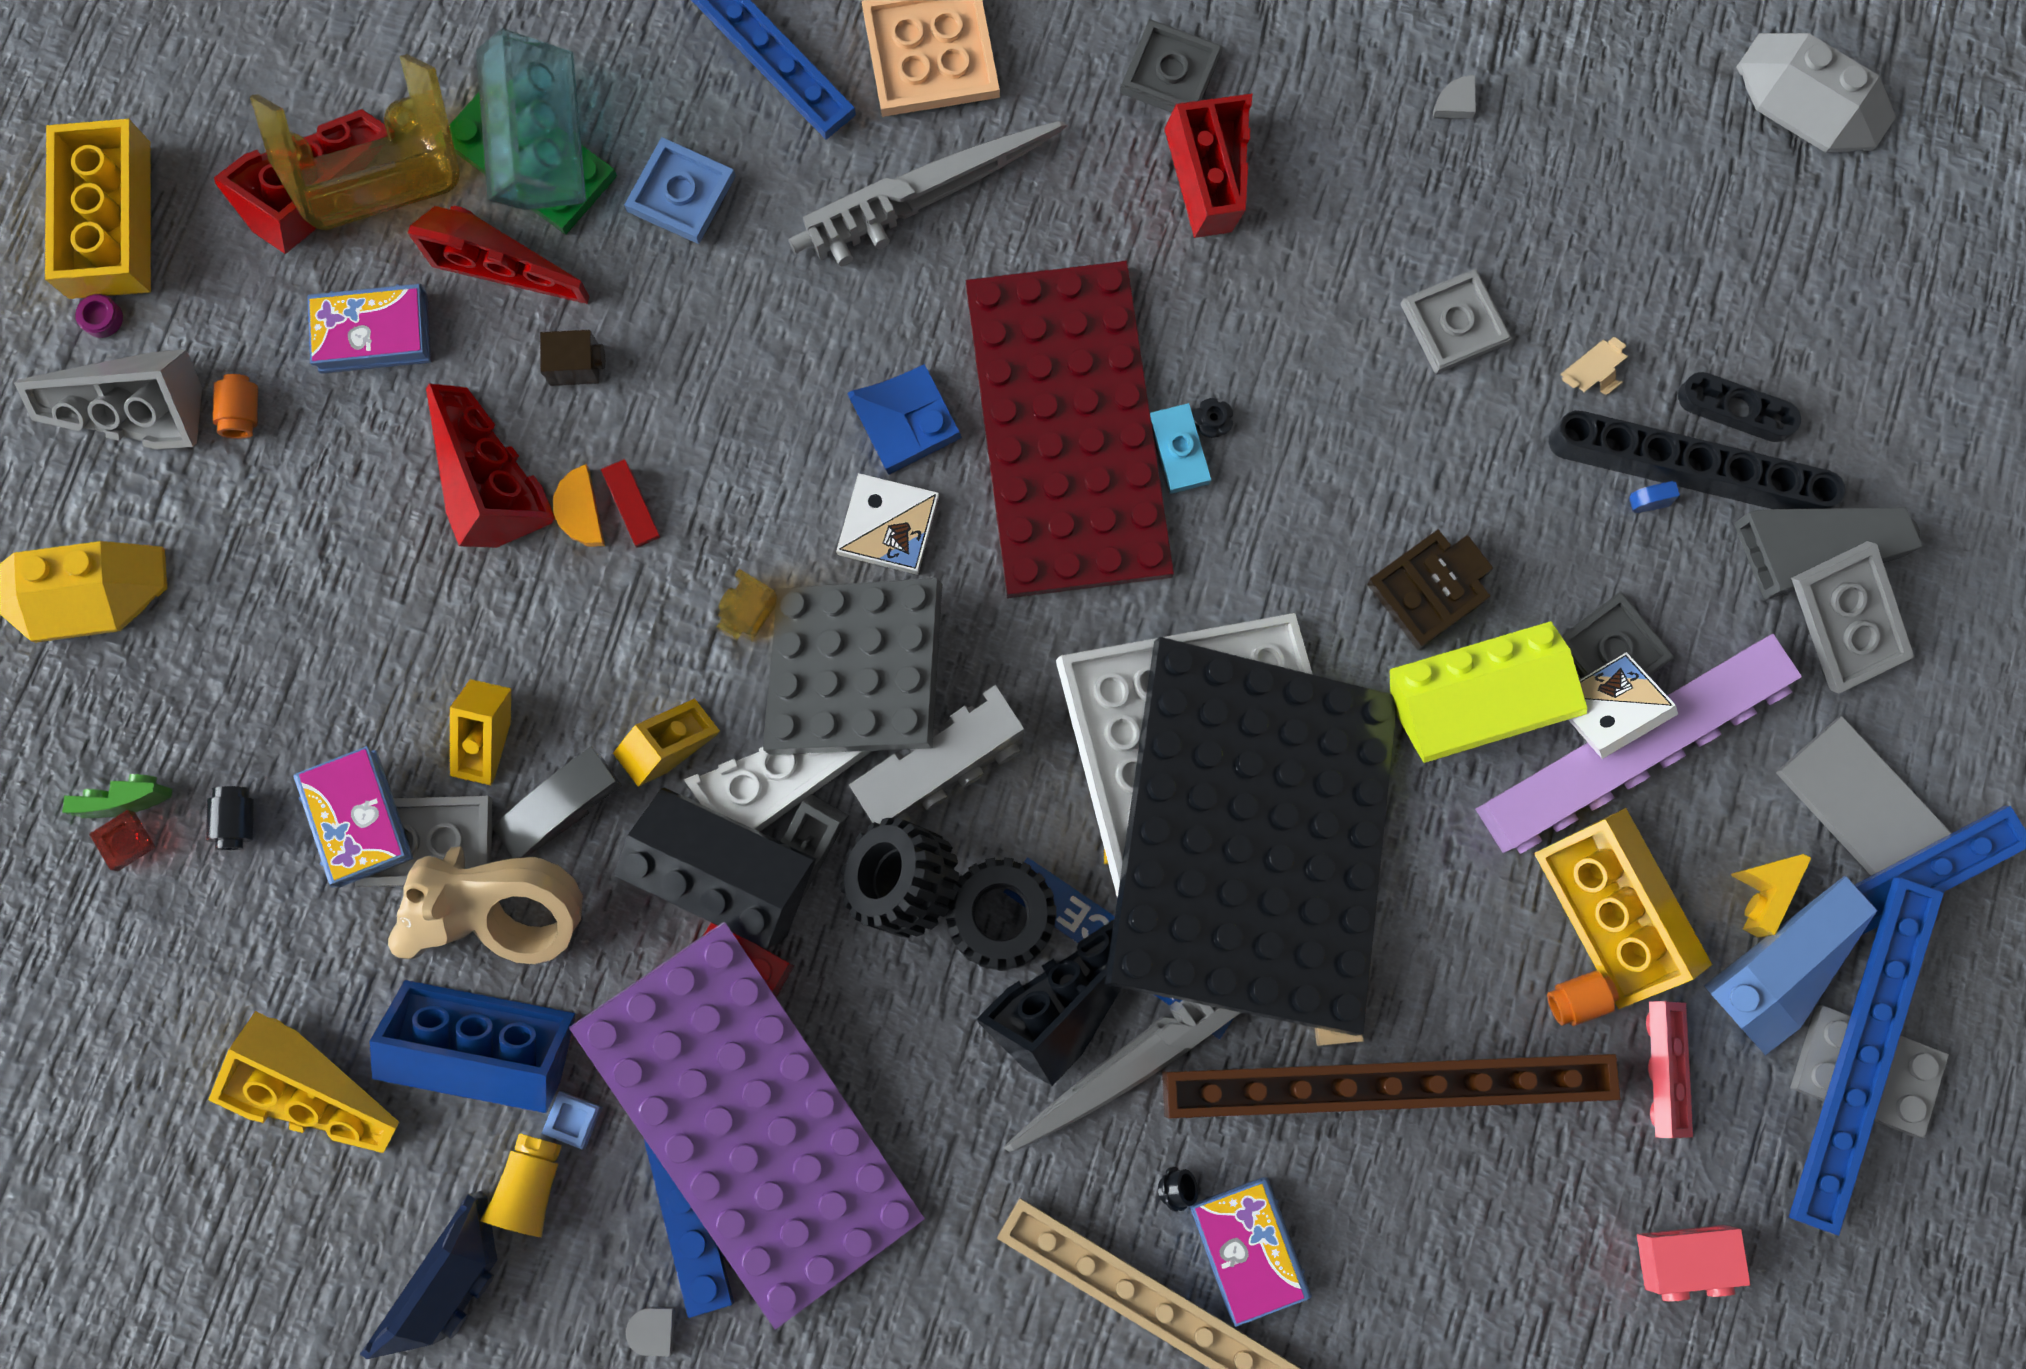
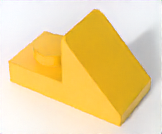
[1731,854,1811,938]

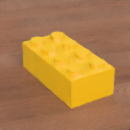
[45,119,151,299]

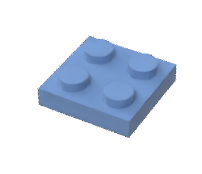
[624,137,736,244]

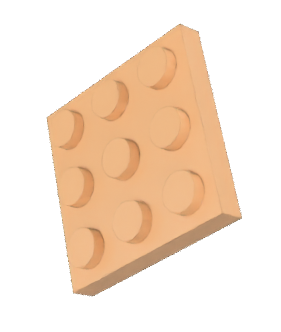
[861,0,1000,117]

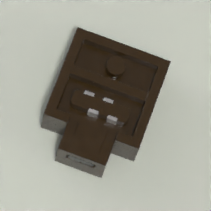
[1367,529,1493,650]

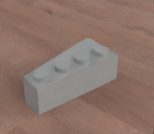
[849,685,1024,824]

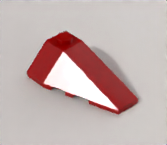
[214,109,394,254]
[408,206,590,304]

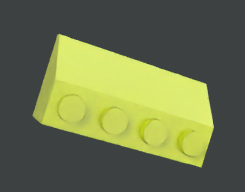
[1390,621,1587,763]

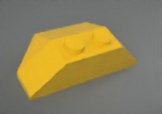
[0,541,167,643]

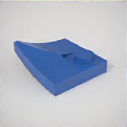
[847,364,962,475]

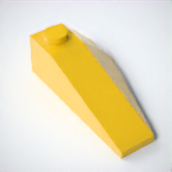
[208,1011,400,1153]

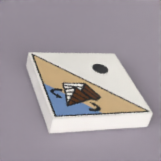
[836,473,939,575]
[1568,652,1678,759]

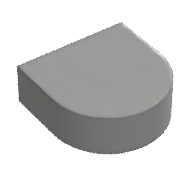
[626,1307,675,1357]

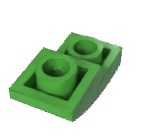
[62,774,172,818]

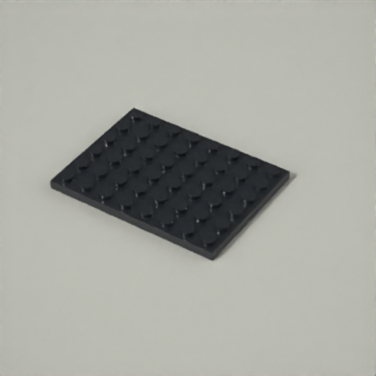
[1105,637,1396,1036]

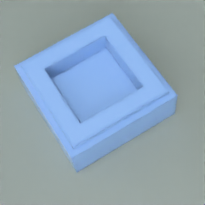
[541,1091,603,1150]

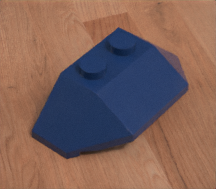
[360,1191,497,1359]

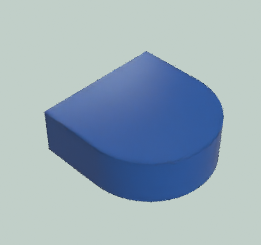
[1629,481,1680,513]

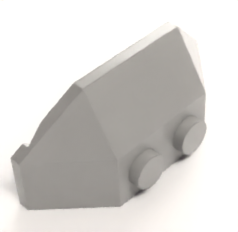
[1736,33,1896,153]

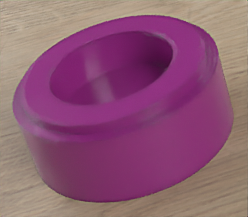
[75,294,123,338]

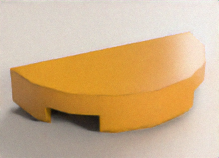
[553,464,605,547]

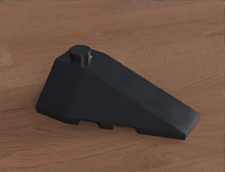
[977,919,1122,1086]

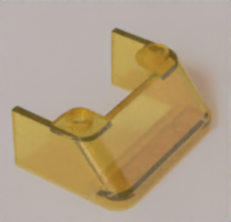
[250,54,460,230]

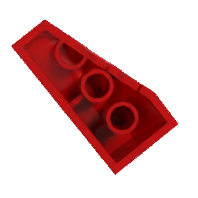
[426,383,555,548]

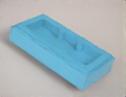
[1150,403,1211,494]

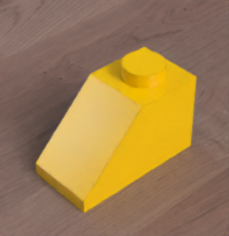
[450,679,512,786]
[613,698,720,787]

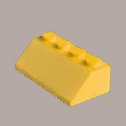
[1534,808,1713,1009]

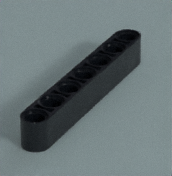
[1549,410,1846,509]

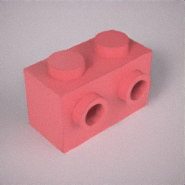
[1637,1225,1750,1301]

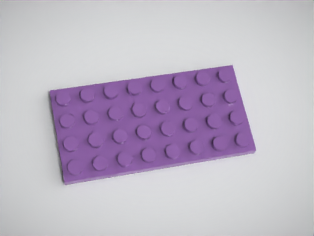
[569,922,925,1330]

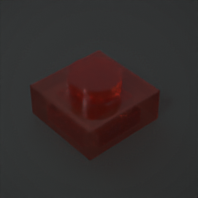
[89,810,156,872]

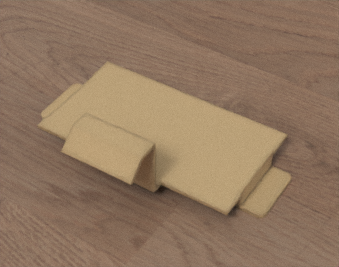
[1560,337,1628,394]

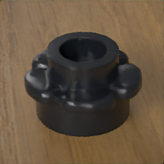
[1193,398,1233,438]
[1158,1167,1198,1212]

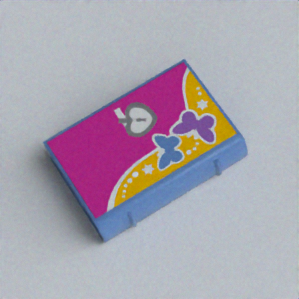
[307,284,431,374]
[293,746,414,888]
[1189,1177,1312,1327]

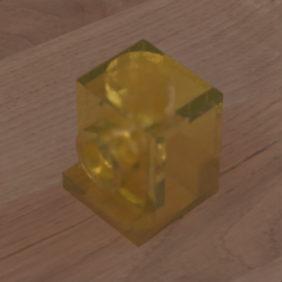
[716,569,777,642]

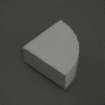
[1433,75,1476,119]

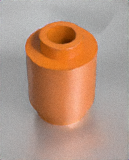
[213,374,258,439]
[1547,970,1619,1026]

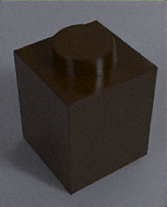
[540,330,606,386]

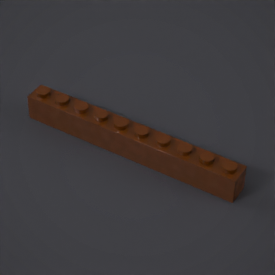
[1162,1054,1621,1118]

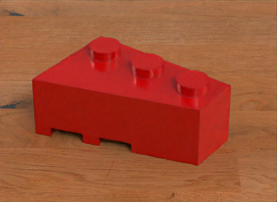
[1164,93,1253,238]

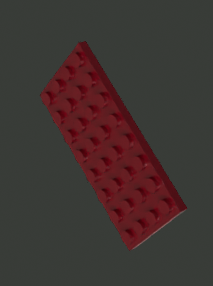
[965,261,1174,598]

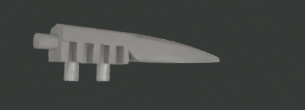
[788,121,1067,266]
[1003,1000,1241,1152]

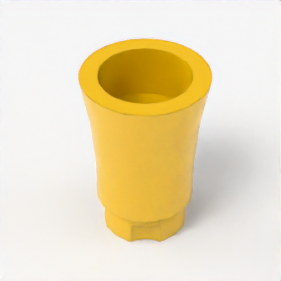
[480,1133,562,1237]

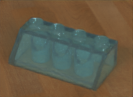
[476,28,586,210]

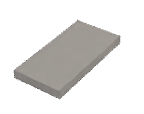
[1775,716,1952,876]

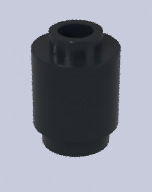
[206,786,254,851]

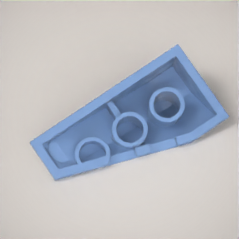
[1704,876,1877,1055]

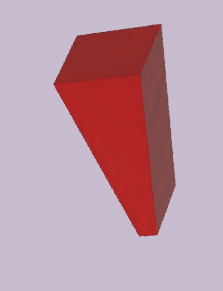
[601,459,660,548]

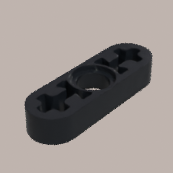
[1678,372,1801,442]

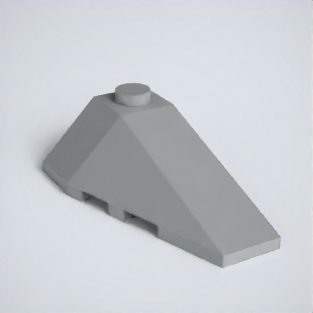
[14,349,202,450]

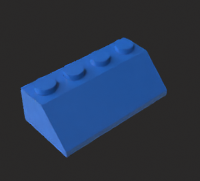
[370,980,575,1113]

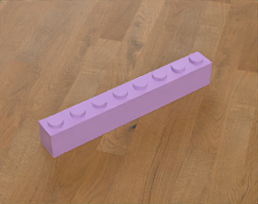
[1475,634,1802,854]

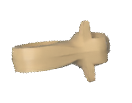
[388,846,583,964]

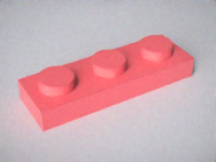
[1646,1001,1693,1138]

